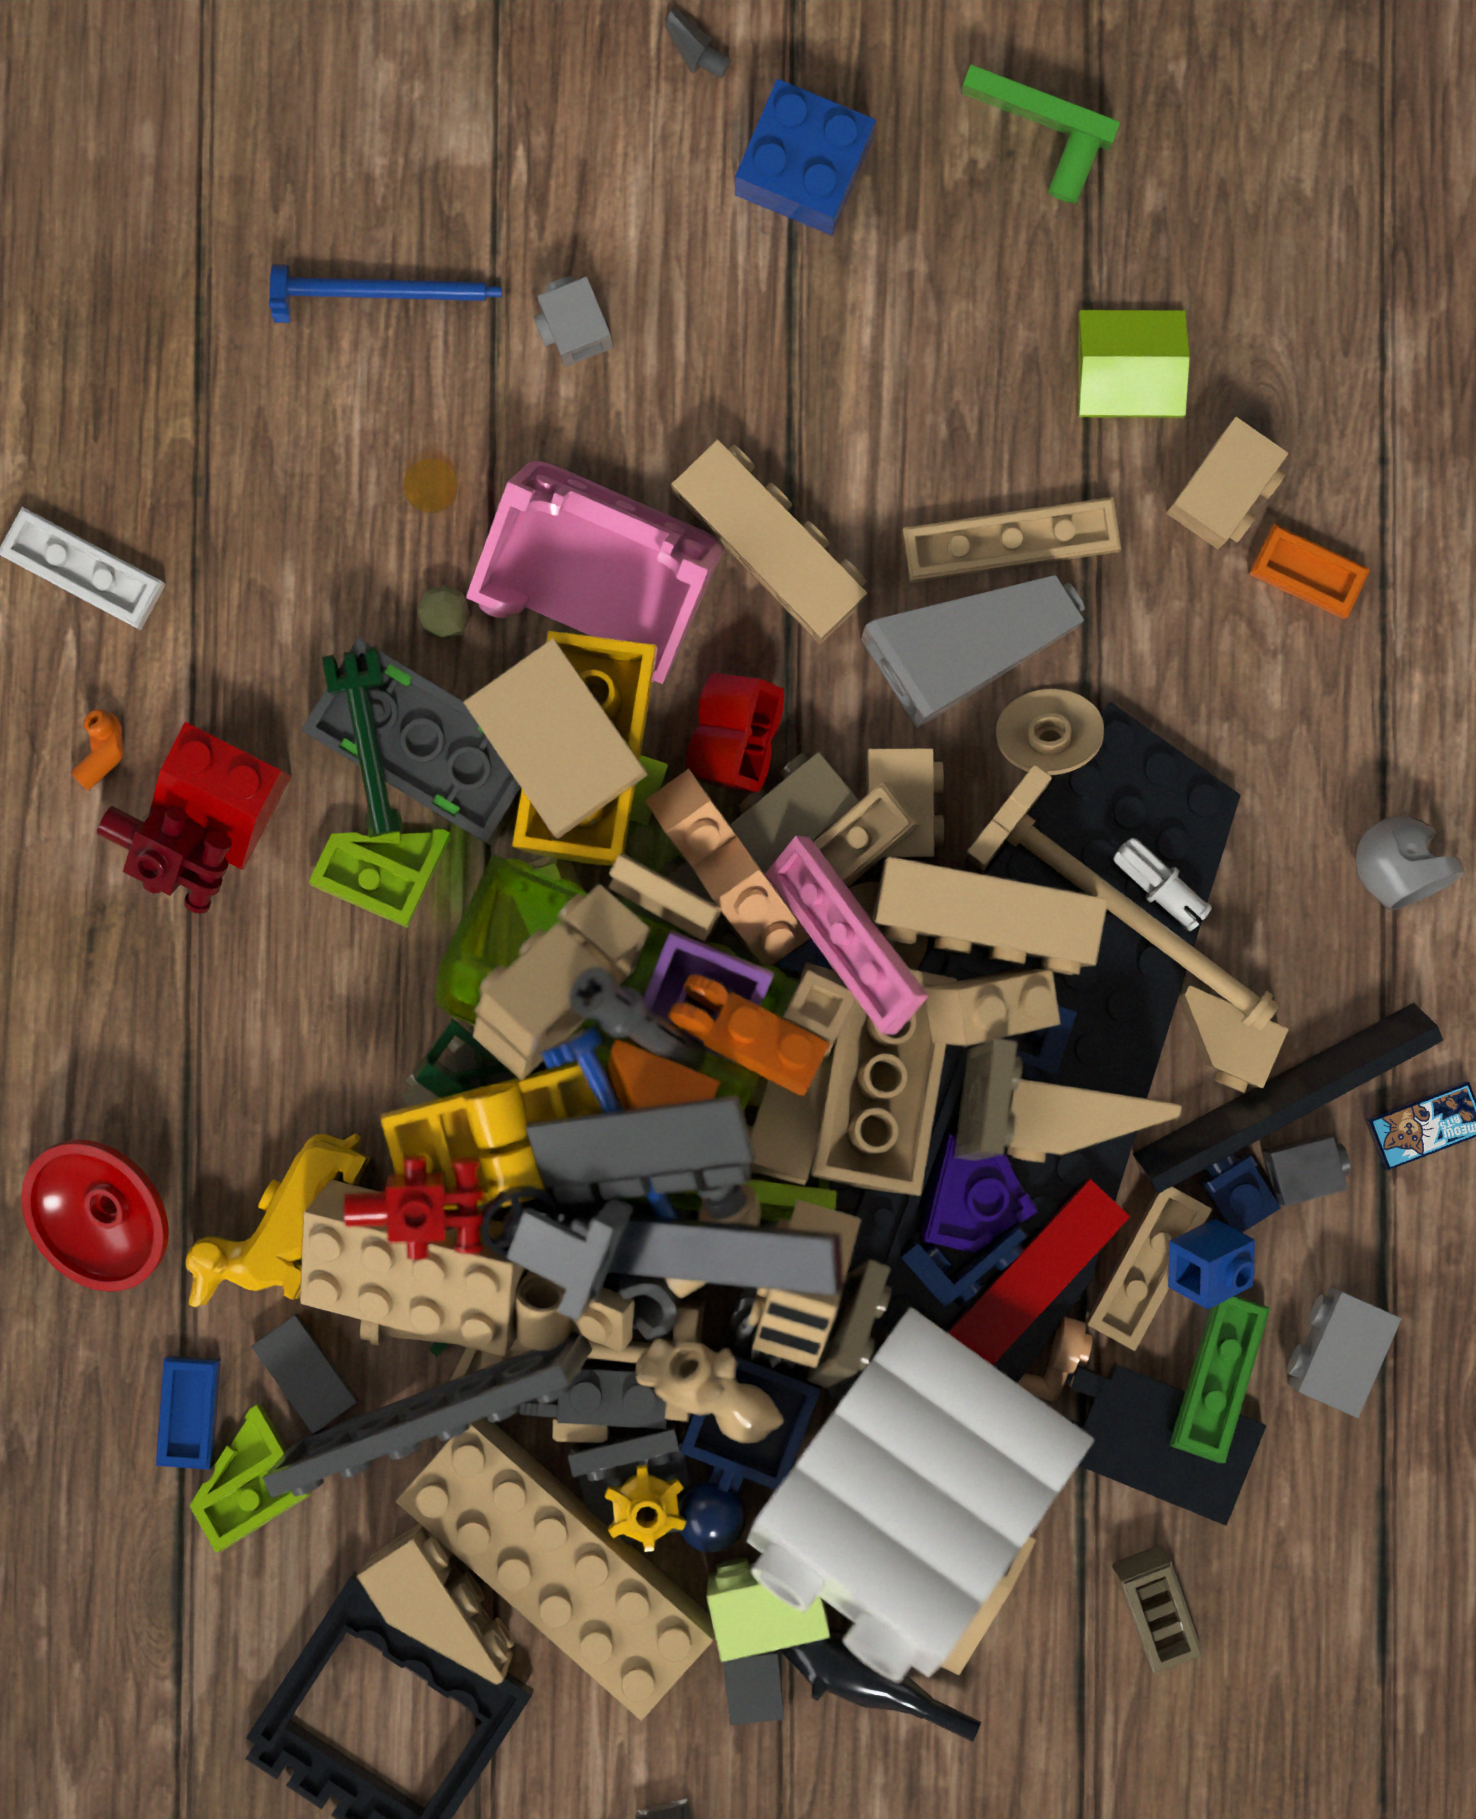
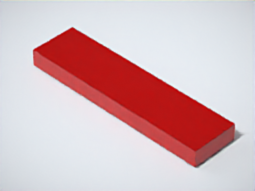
[946,1178,1131,1366]

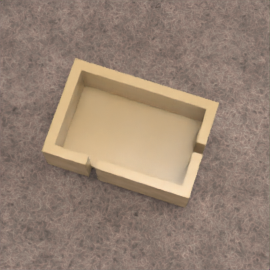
[473,884,649,1081]

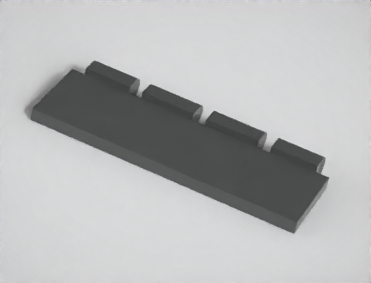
[526,1095,755,1206]

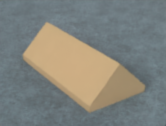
[811,969,957,1196]

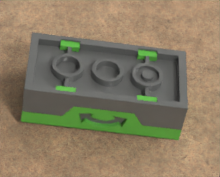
[301,638,522,847]

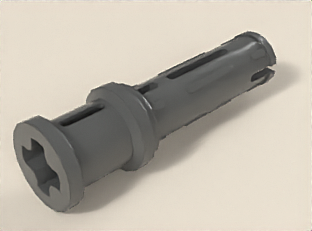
[569,967,706,1071]

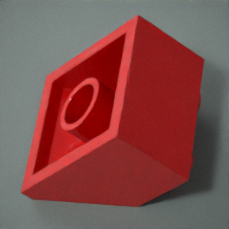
[148,722,292,870]

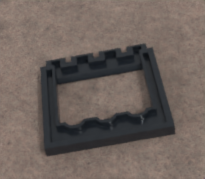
[245,1571,534,1819]

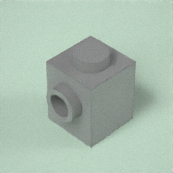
[533,276,613,368]

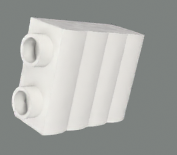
[747,1307,1095,1682]

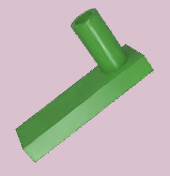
[962,64,1121,204]

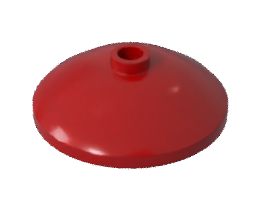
[21,1139,169,1292]

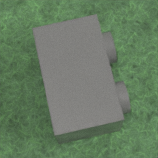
[1287,1286,1402,1418]

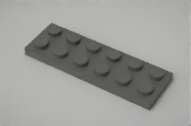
[263,1333,592,1498]

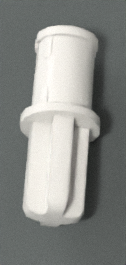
[1113,838,1212,932]

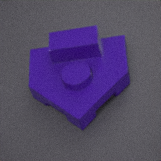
[919,1133,1038,1253]

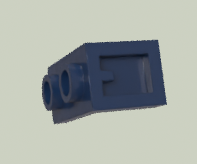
[900,1223,1027,1308]

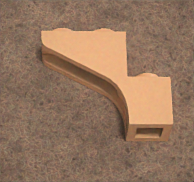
[645,769,810,969]

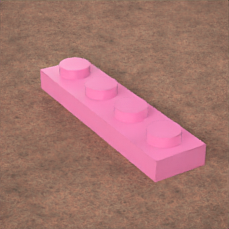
[765,836,928,1034]

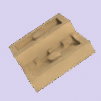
[608,854,722,941]

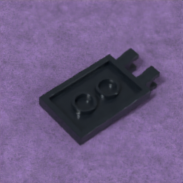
[1063,1362,1266,1526]

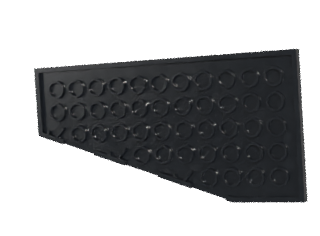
[804,701,1241,1383]

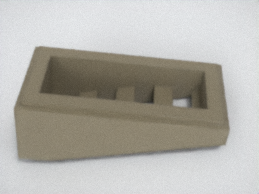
[1112,1546,1203,1674]

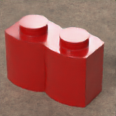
[686,673,784,793]

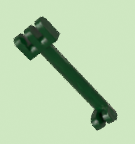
[322,646,403,838]

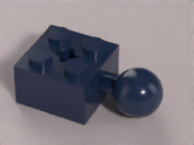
[678,1342,821,1553]

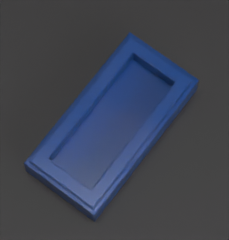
[156,1356,221,1470]

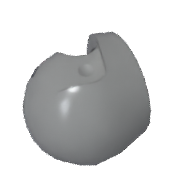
[1356,816,1465,910]

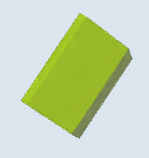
[1078,310,1190,418]

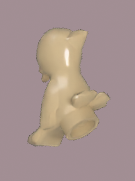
[635,1338,783,1443]

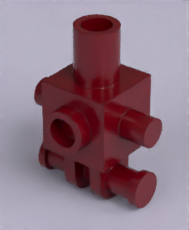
[97,805,232,914]

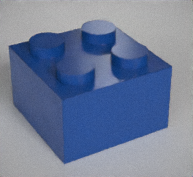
[735,79,876,236]

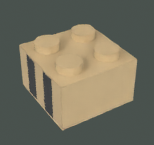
[748,1199,861,1368]

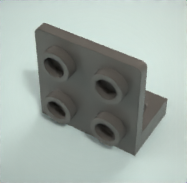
[568,1420,692,1544]

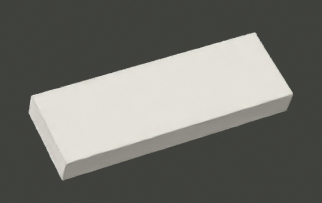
[0,507,166,630]

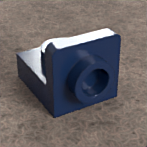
[1015,1006,1077,1081]
[1198,1152,1281,1233]

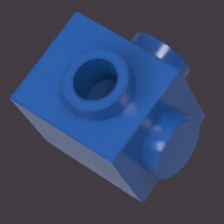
[1168,1218,1255,1309]

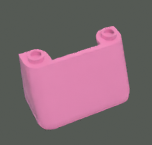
[466,461,724,684]

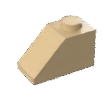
[1178,985,1289,1093]

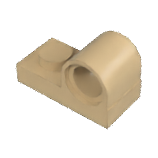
[516,1270,634,1352]

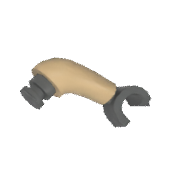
[619,1172,761,1340]

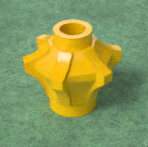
[604,1465,687,1552]

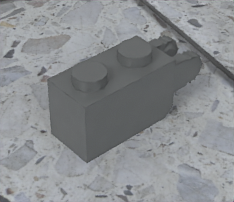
[516,1361,668,1429]

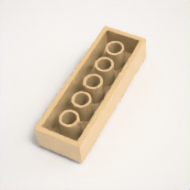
[395,1416,715,1721]

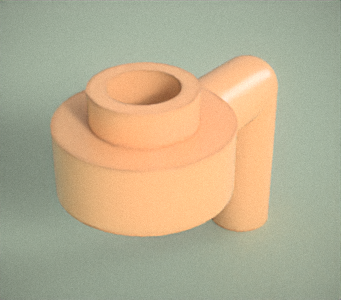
[1017,1316,1093,1401]

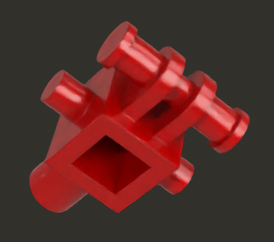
[344,1155,485,1260]

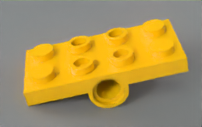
[381,1062,604,1209]

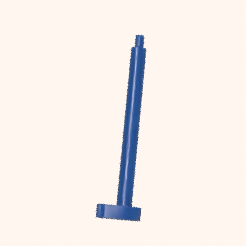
[269,264,502,323]
[541,1026,679,1218]

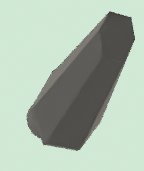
[665,7,731,79]

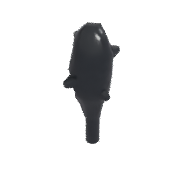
[779,1628,981,1742]

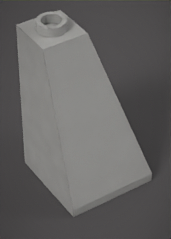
[861,575,1085,729]

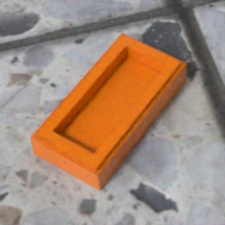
[1249,524,1371,619]

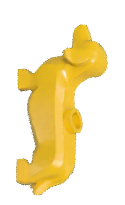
[185,1133,372,1308]

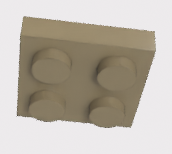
[954,1038,1022,1161]
[806,1260,891,1388]

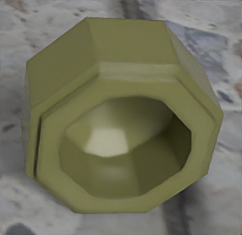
[417,584,472,640]

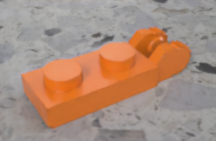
[668,974,830,1096]

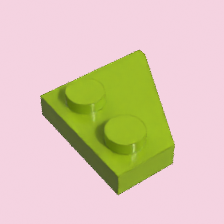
[309,829,451,928]
[189,1405,312,1553]

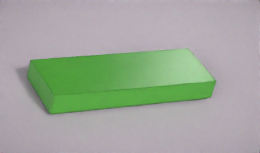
[1169,1295,1270,1464]

